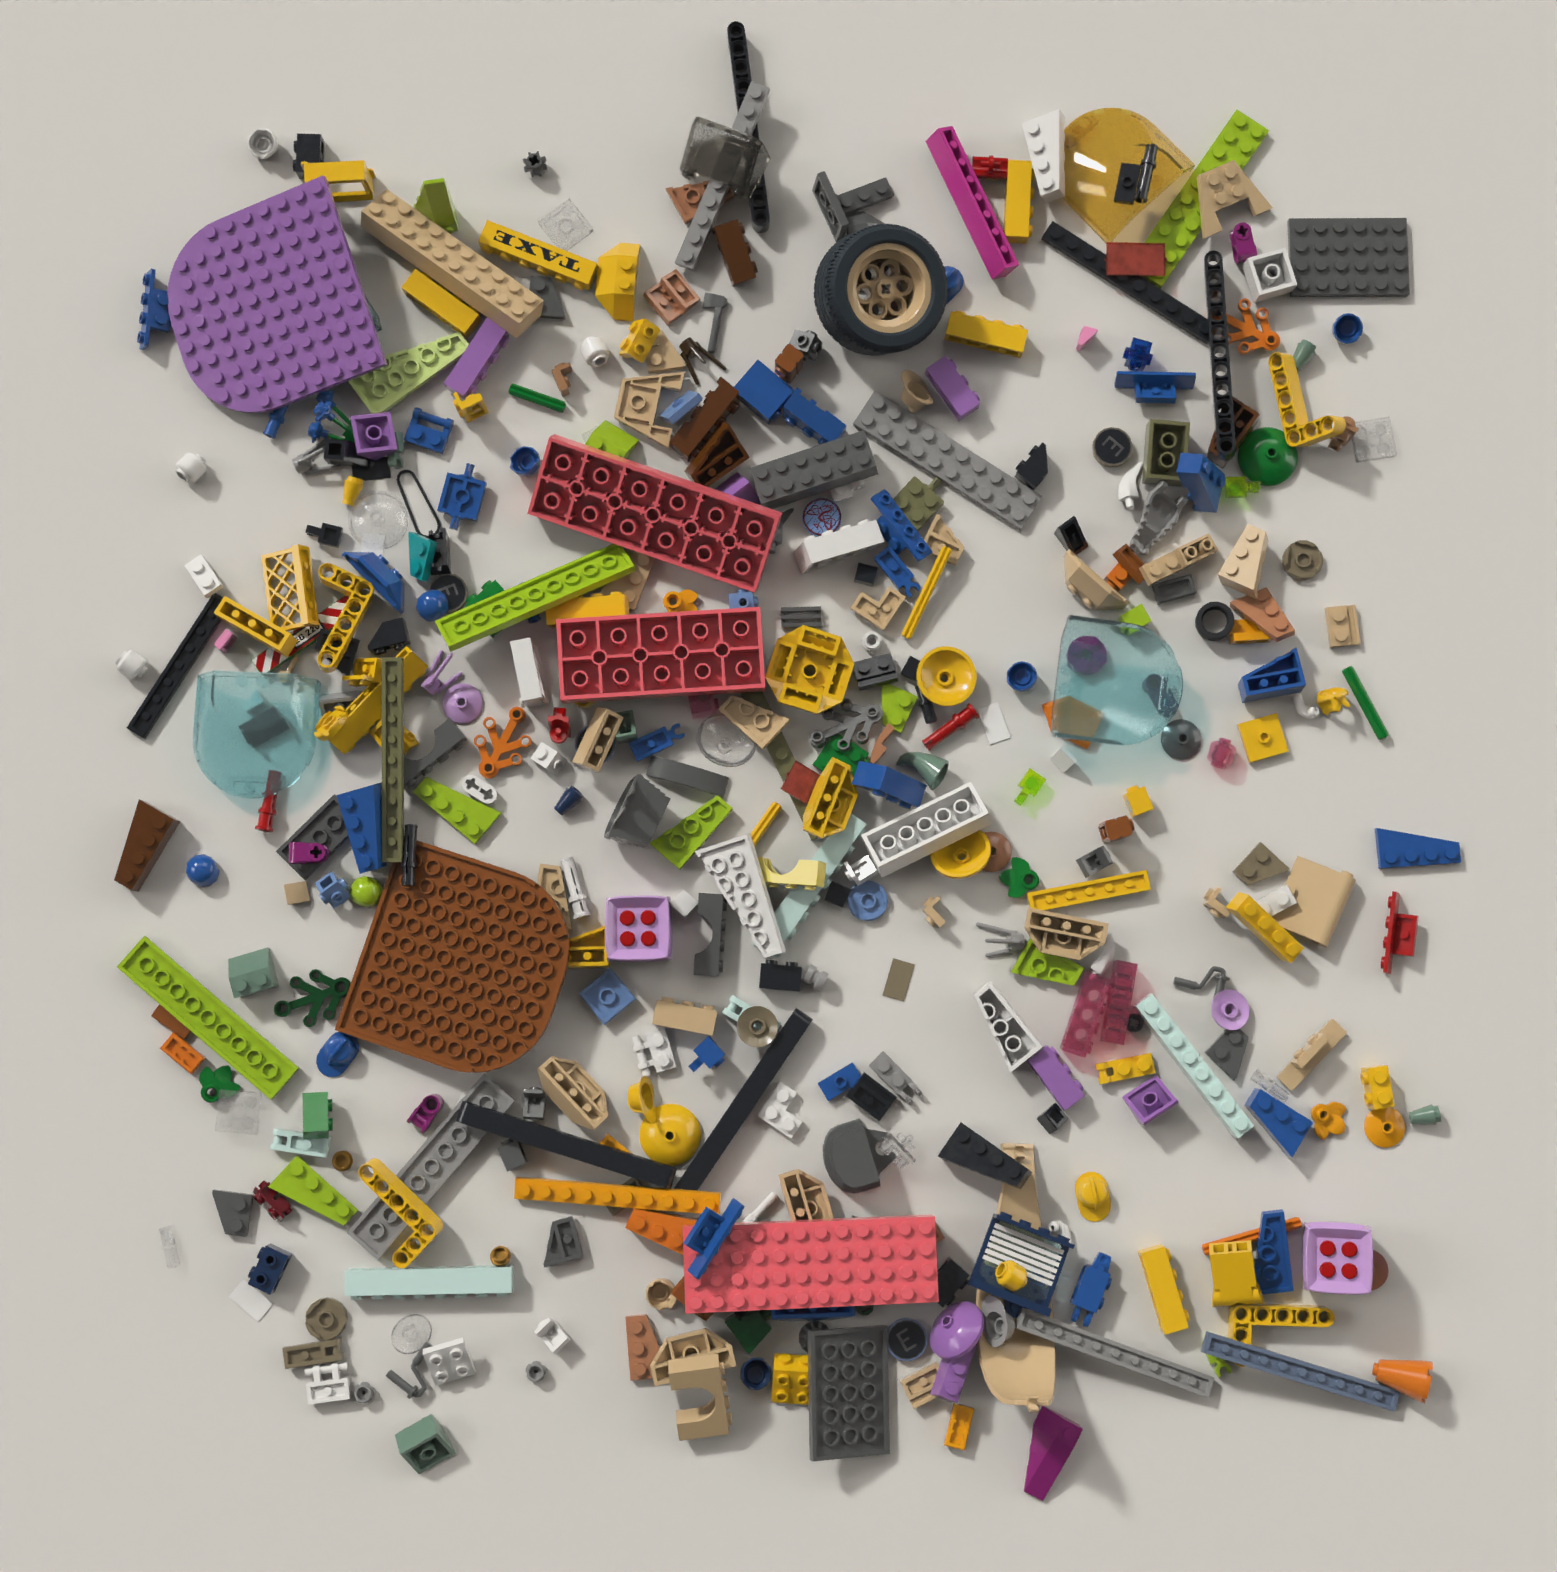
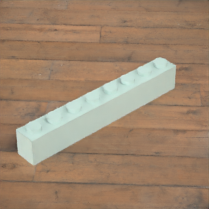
[753,813,867,958]
[1132,994,1254,1138]
[345,1265,514,1300]

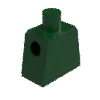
[725,1310,772,1354]

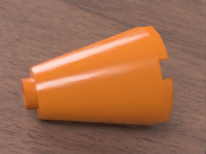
[1372,1359,1433,1404]

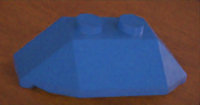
[342,552,404,614]
[771,1306,855,1322]

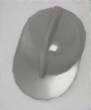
[981,1295,1015,1347]

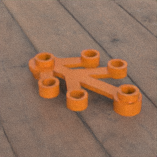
[1213,298,1280,355]
[474,707,532,779]

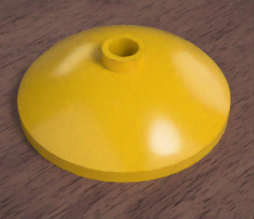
[916,646,977,707]
[930,830,991,879]
[639,1104,701,1166]

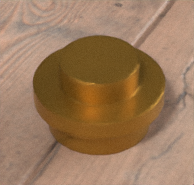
[332,1150,353,1171]
[490,1246,511,1267]

